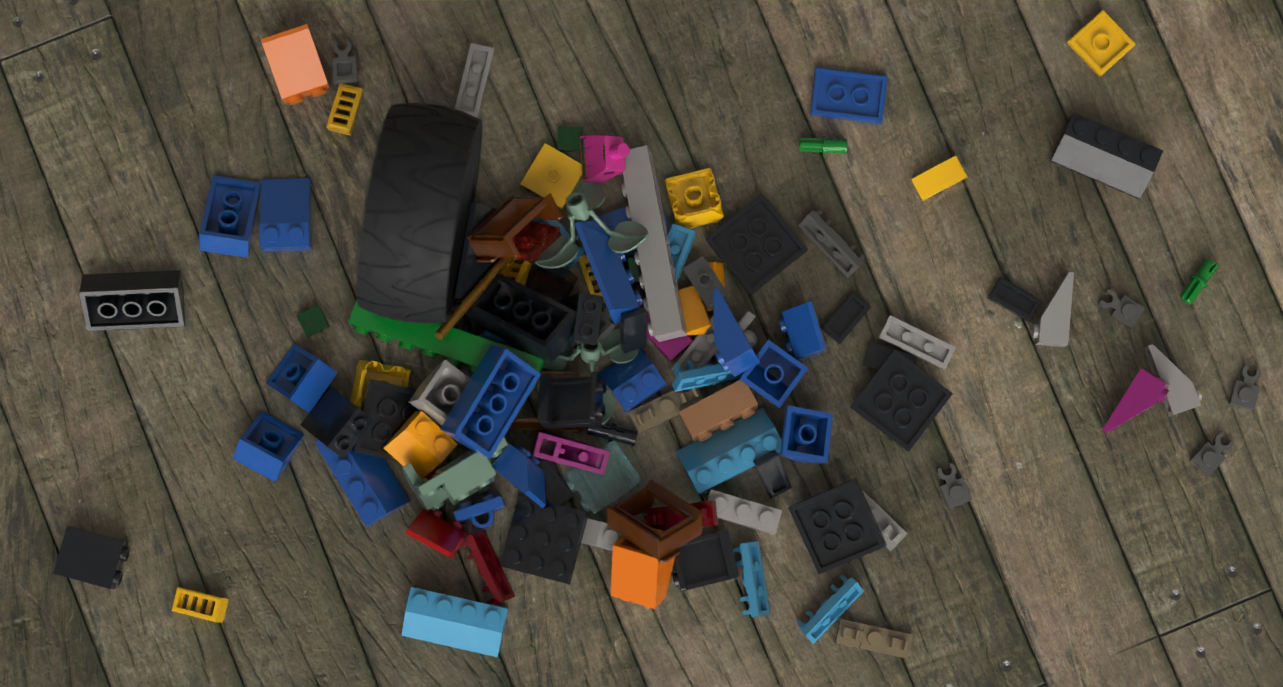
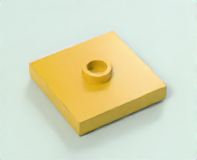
[1067,10,1136,78]
[520,143,582,209]

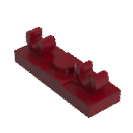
[645,500,718,531]
[461,530,515,605]

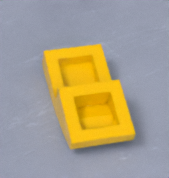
[911,156,968,201]

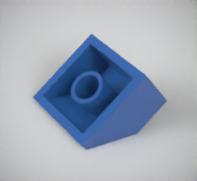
[778,301,826,360]
[739,340,808,408]
[266,344,338,413]
[599,349,666,413]
[780,405,833,465]
[232,411,304,482]
[492,443,546,508]

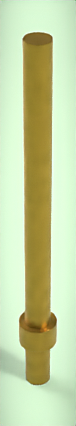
[434,235,527,340]

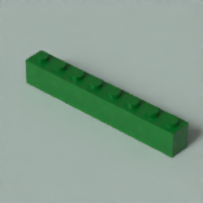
[348,300,545,390]

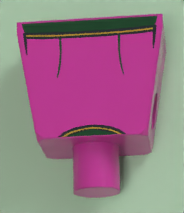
[580,135,630,183]

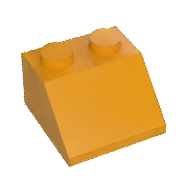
[383,411,457,479]

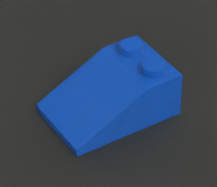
[199,175,261,258]
[259,178,312,252]
[713,287,760,377]

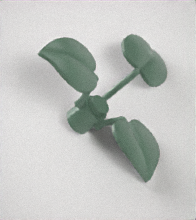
[535,177,648,268]
[532,328,639,425]

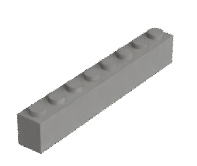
[620,145,687,342]

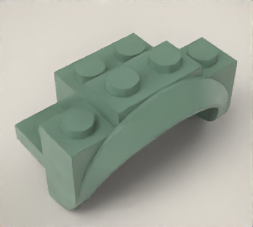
[402,437,508,511]

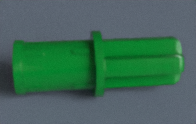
[799,136,847,155]
[1180,259,1218,305]

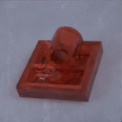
[512,221,562,262]

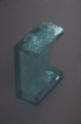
[565,440,643,515]

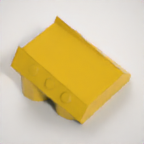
[665,168,724,229]
[349,360,411,409]

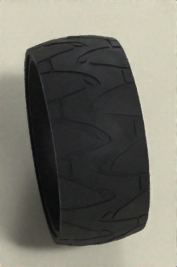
[356,103,482,324]

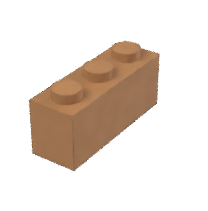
[679,380,758,442]

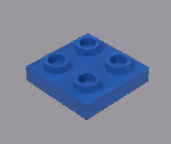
[454,494,506,529]

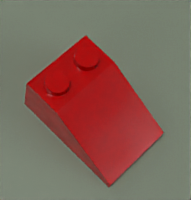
[405,509,467,559]

